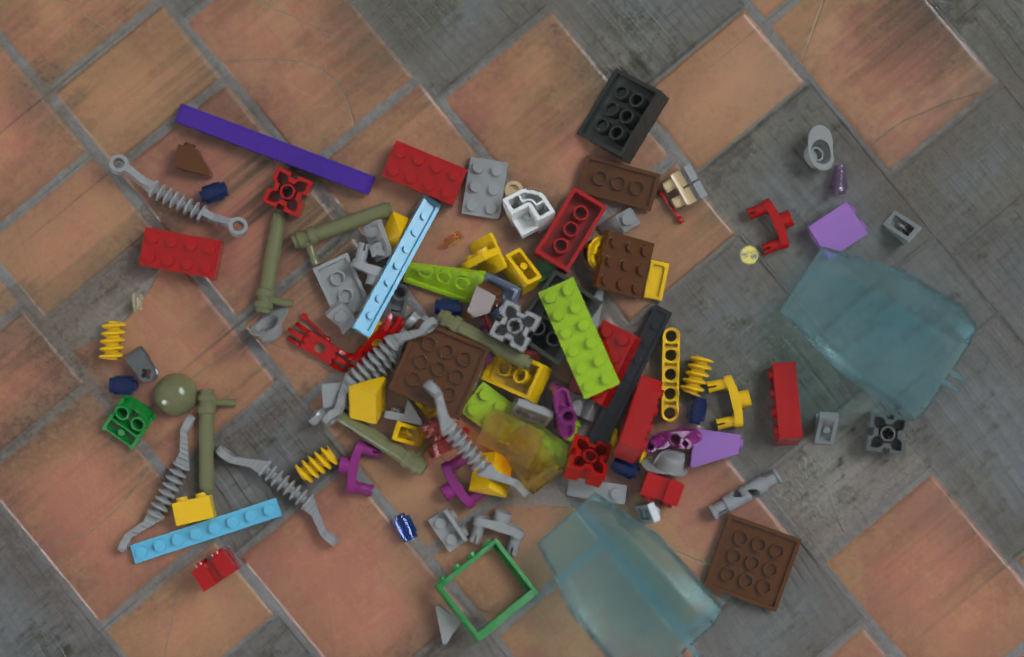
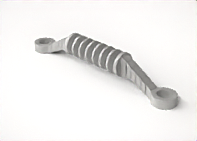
[109,154,248,238]
[307,311,420,426]
[322,317,439,427]
[423,380,529,499]
[117,414,196,553]
[215,445,340,547]

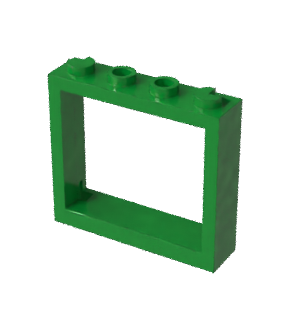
[434,538,538,642]

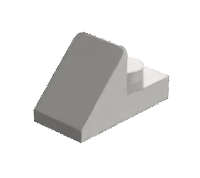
[598,207,640,235]
[325,300,358,337]
[568,391,599,422]
[384,399,423,425]
[814,412,839,444]

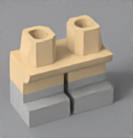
[662,163,708,209]

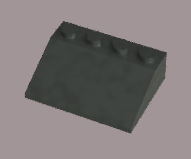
[577,68,669,164]
[512,269,603,366]

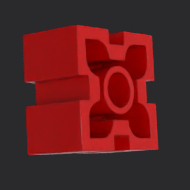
[262,166,315,218]
[562,434,612,488]
[638,470,685,508]
[191,548,241,592]

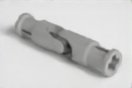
[708,468,783,520]

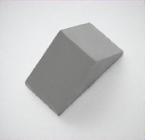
[882,210,922,244]
[435,604,461,645]

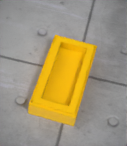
[643,260,669,301]

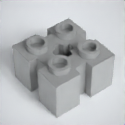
[489,300,542,353]

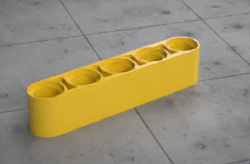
[660,327,680,422]

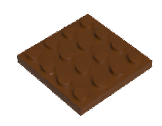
[388,319,490,420]
[703,513,802,612]

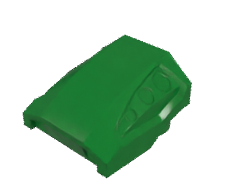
[101,395,156,451]

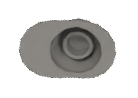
[804,125,834,171]
[250,305,289,345]
[642,449,688,477]

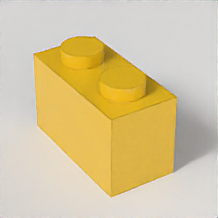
[502,247,542,296]
[172,492,217,526]

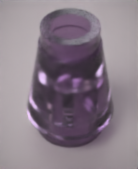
[829,165,848,195]

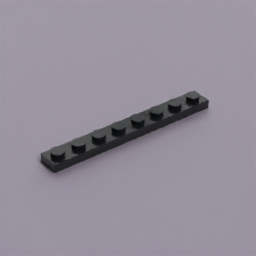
[588,304,672,444]

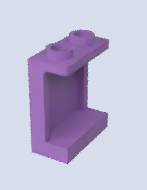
[806,202,868,260]

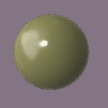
[154,373,198,416]

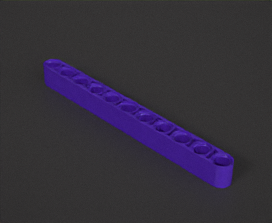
[174,103,376,195]

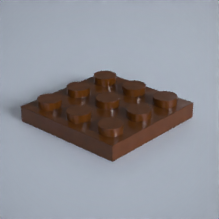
[591,230,654,299]

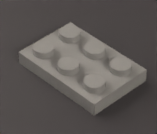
[461,157,508,220]
[313,253,368,313]

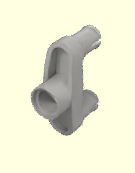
[351,242,403,287]
[468,509,526,556]

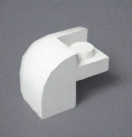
[502,188,555,239]

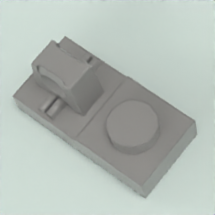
[363,219,393,262]
[635,502,660,524]

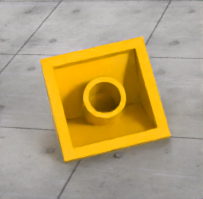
[348,376,386,424]
[469,452,513,498]

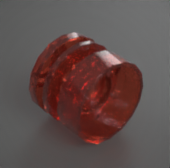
[418,417,467,459]

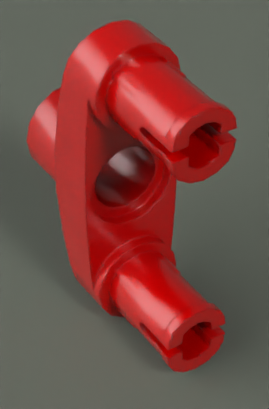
[746,198,795,255]

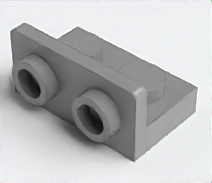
[510,397,554,427]
[428,507,469,552]

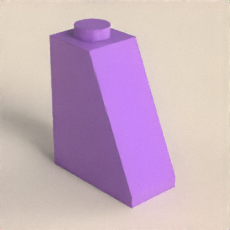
[688,428,743,467]

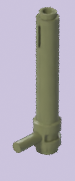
[291,202,393,266]
[254,210,294,314]
[436,309,533,370]
[197,389,236,494]
[337,409,432,476]

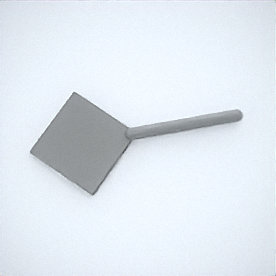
[321,382,372,426]

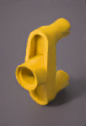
[707,374,752,431]

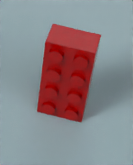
[382,140,468,206]
[533,187,607,275]
[139,227,225,280]
[569,320,642,408]
[612,375,664,464]

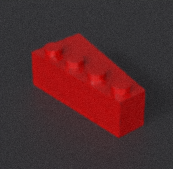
[768,362,803,446]

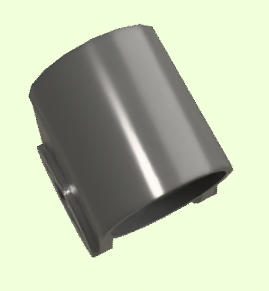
[384,284,409,319]
[124,346,159,382]

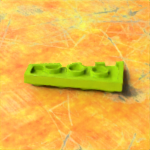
[403,262,486,304]

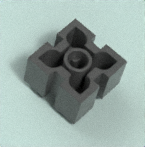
[862,411,910,456]

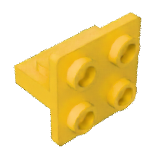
[461,232,507,275]

